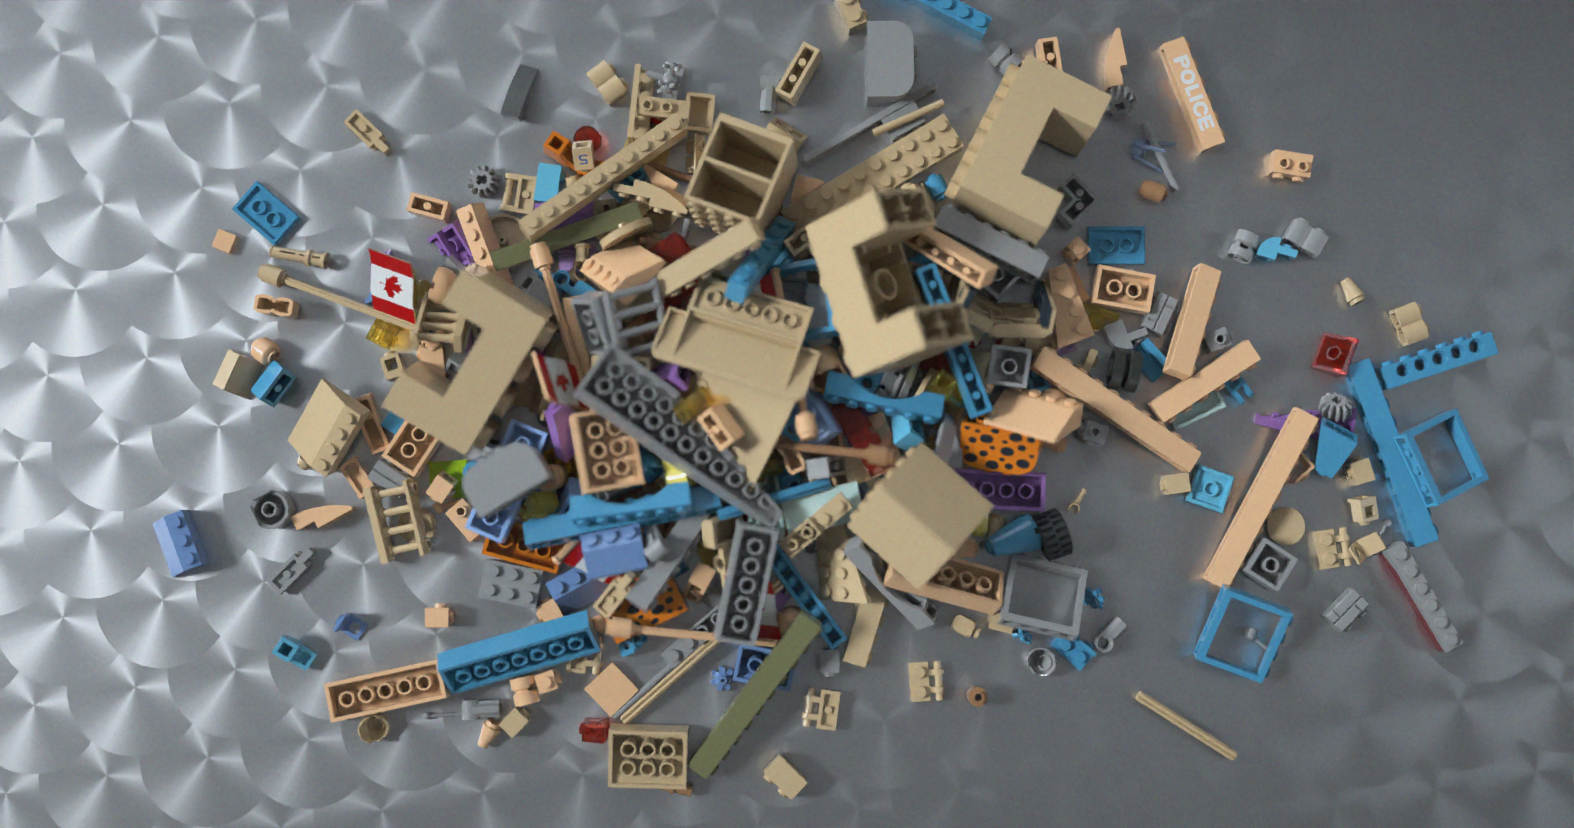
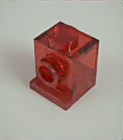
[579,717,610,744]

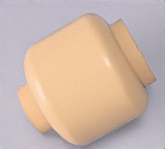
[251,337,280,365]

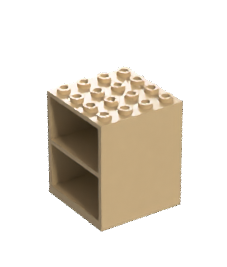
[684,112,798,234]
[847,442,994,590]

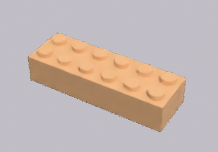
[884,557,1004,615]
[324,659,451,723]

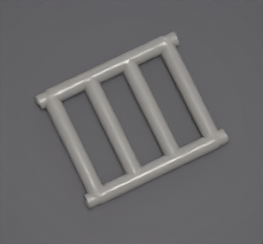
[602,278,665,357]

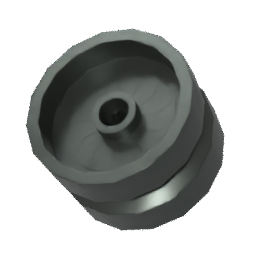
[1105,347,1143,393]

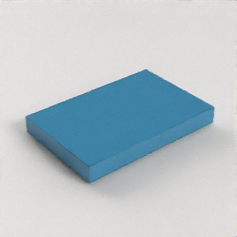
[232,181,301,246]
[1087,226,1145,265]

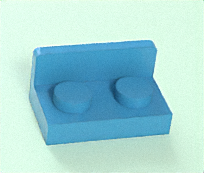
[1050,634,1097,671]

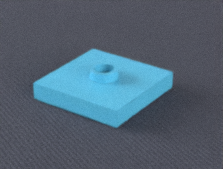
[1185,464,1235,513]

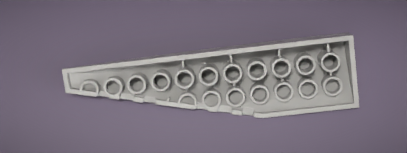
[572,343,783,529]

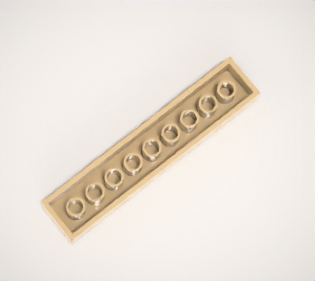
[780,114,964,234]

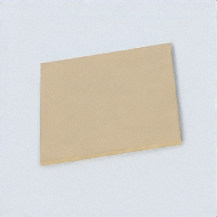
[689,373,797,495]

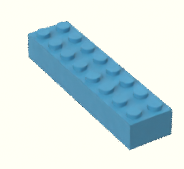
[437,610,601,695]

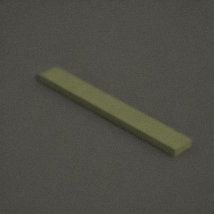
[490,201,642,271]

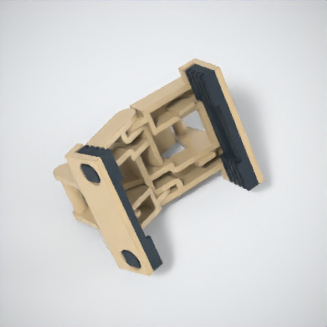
[950,274,1057,356]

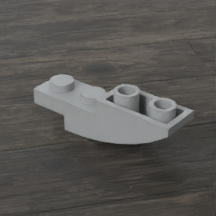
[660,604,720,669]

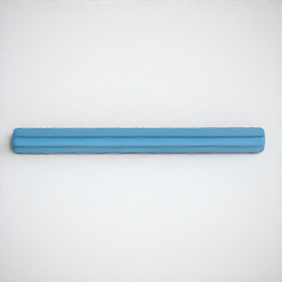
[717,478,831,521]

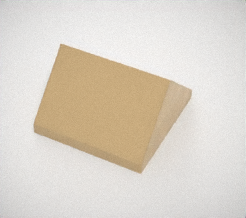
[213,349,264,399]

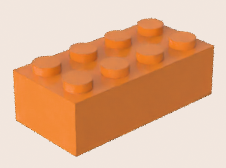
[481,522,567,574]

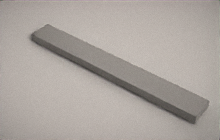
[802,81,937,166]

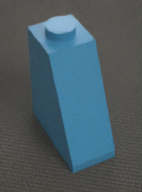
[1315,417,1358,479]

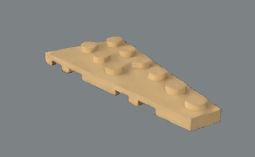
[817,485,872,604]

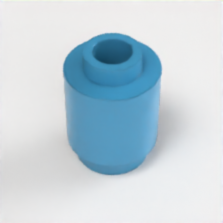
[925,172,948,202]

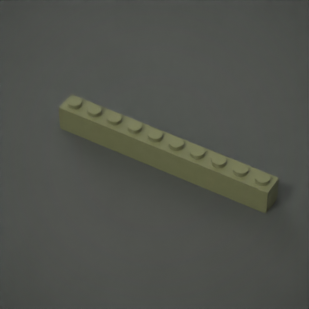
[687,609,822,779]

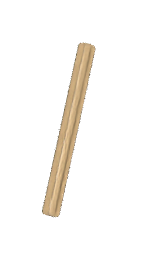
[1135,691,1238,761]

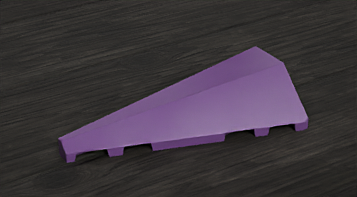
[427,219,475,267]
[1255,408,1357,440]

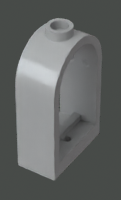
[906,407,957,465]

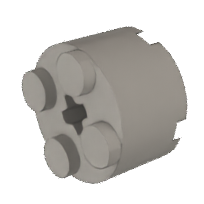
[250,490,296,529]

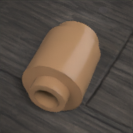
[1138,179,1169,203]
[966,685,988,707]

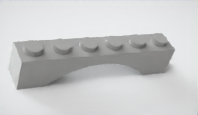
[843,536,940,630]

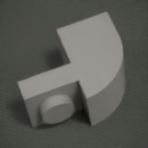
[1101,320,1148,351]

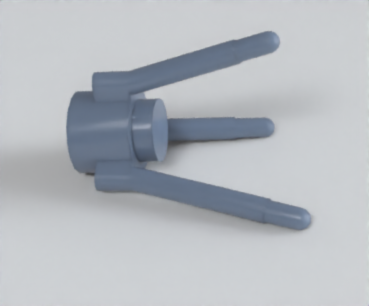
[1129,138,1176,173]

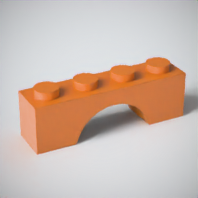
[543,130,608,193]

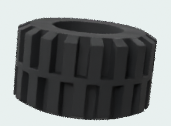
[1032,508,1073,561]

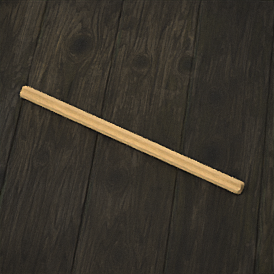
[620,579,784,724]

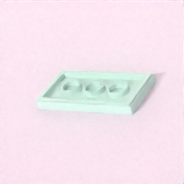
[781,481,861,535]

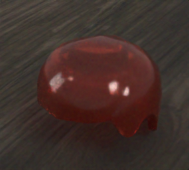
[573,126,602,153]

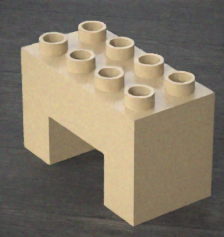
[944,54,1112,248]
[805,188,974,378]
[382,262,559,455]

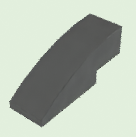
[500,64,539,122]

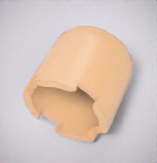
[809,345,847,394]

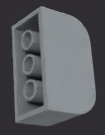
[865,21,918,106]
[463,443,556,519]

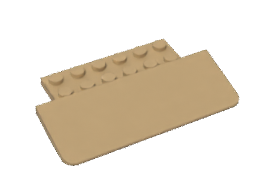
[652,277,821,400]

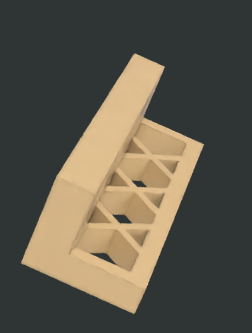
[627,63,655,144]

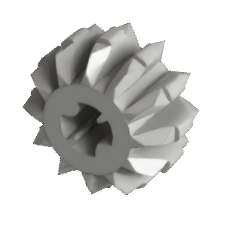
[1106,85,1137,119]
[467,165,500,198]
[1318,391,1353,423]

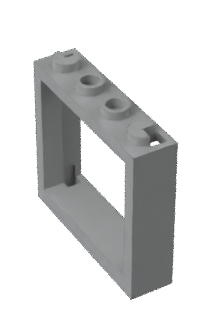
[998,553,1088,641]

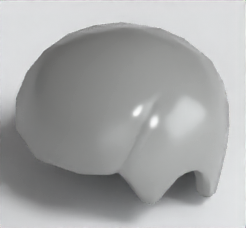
[1026,647,1057,677]

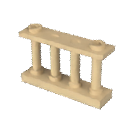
[410,292,470,353]
[363,477,431,564]

